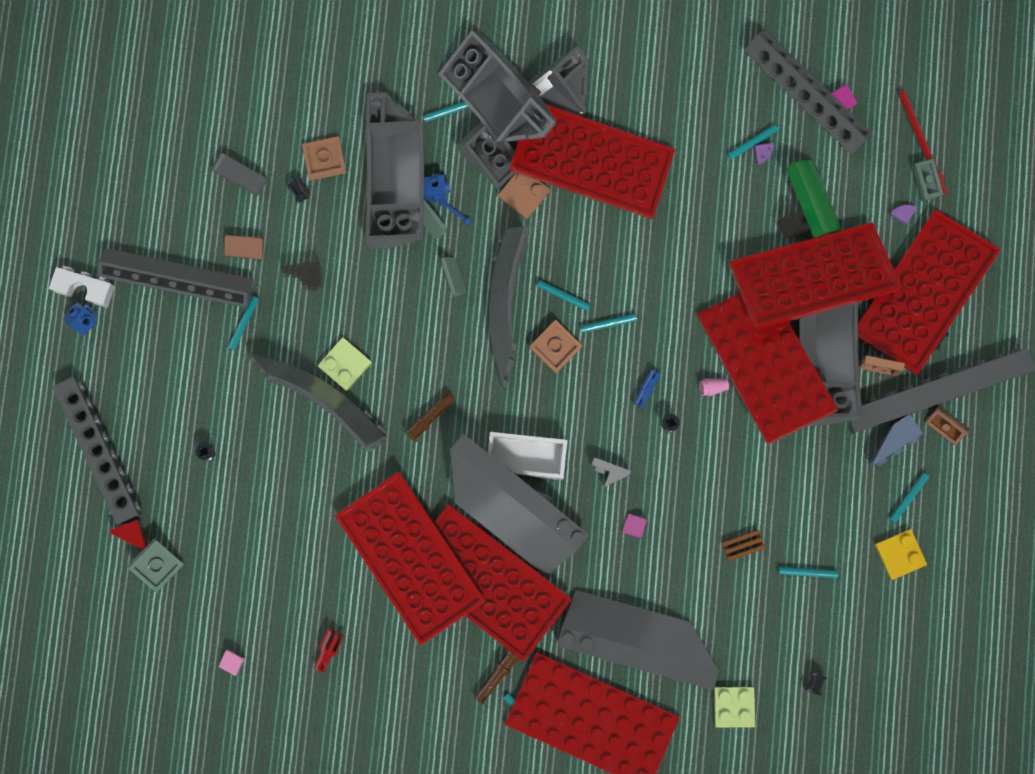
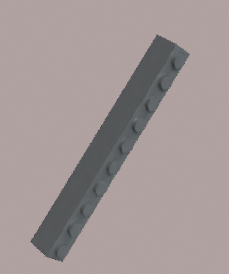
[847,347,1035,434]

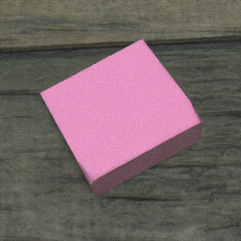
[219,649,246,676]

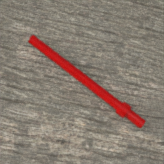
[898,90,948,196]

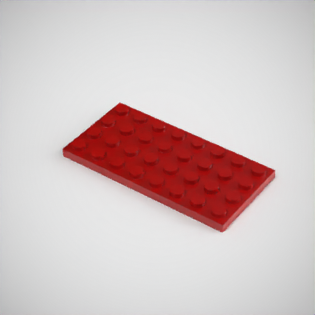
[509,104,676,220]
[858,209,1001,375]
[729,222,902,330]
[697,293,838,445]
[335,472,486,646]
[434,504,572,662]
[505,652,680,774]

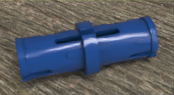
[633,369,661,409]

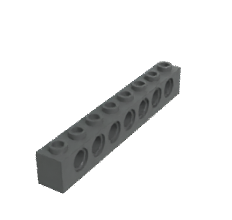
[745,30,873,154]
[52,377,142,526]

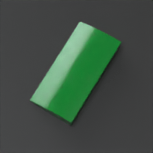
[786,160,842,238]

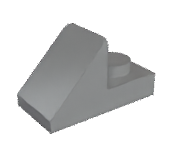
[591,457,631,487]

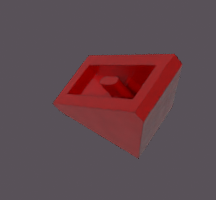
[109,520,148,550]

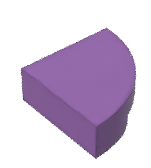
[754,143,774,165]
[890,205,917,225]

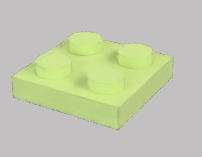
[714,687,755,727]

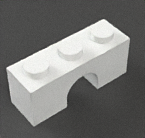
[49,266,115,308]

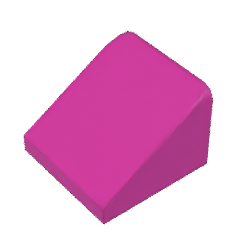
[831,84,857,109]
[622,514,647,539]

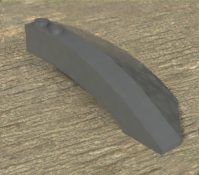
[439,30,557,143]
[455,45,589,188]
[365,92,424,249]
[490,226,528,389]
[796,302,862,426]
[247,353,386,454]
[450,433,589,576]
[557,590,719,690]

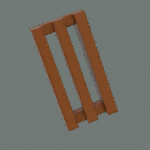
[722,530,765,561]

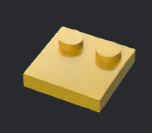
[874,529,927,580]

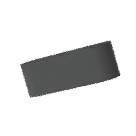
[211,153,267,196]

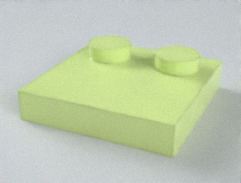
[318,338,372,391]

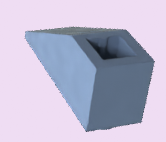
[869,414,923,467]

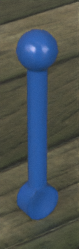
[439,199,471,225]

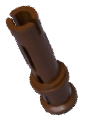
[404,392,455,443]
[474,649,520,705]

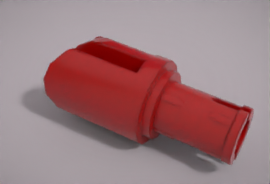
[313,627,345,673]

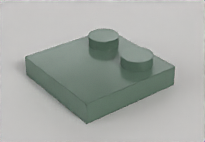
[127,538,184,593]

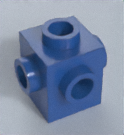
[424,174,450,203]
[63,302,98,336]

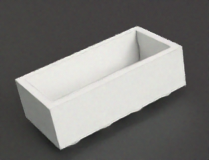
[488,432,567,480]

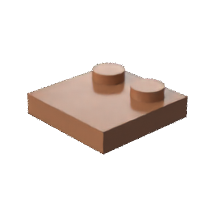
[302,136,346,181]
[498,173,551,220]
[529,319,582,374]
[858,355,905,376]

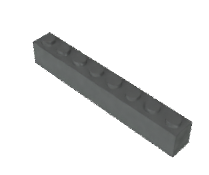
[98,248,254,308]

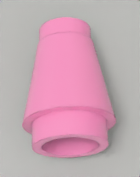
[699,378,729,397]

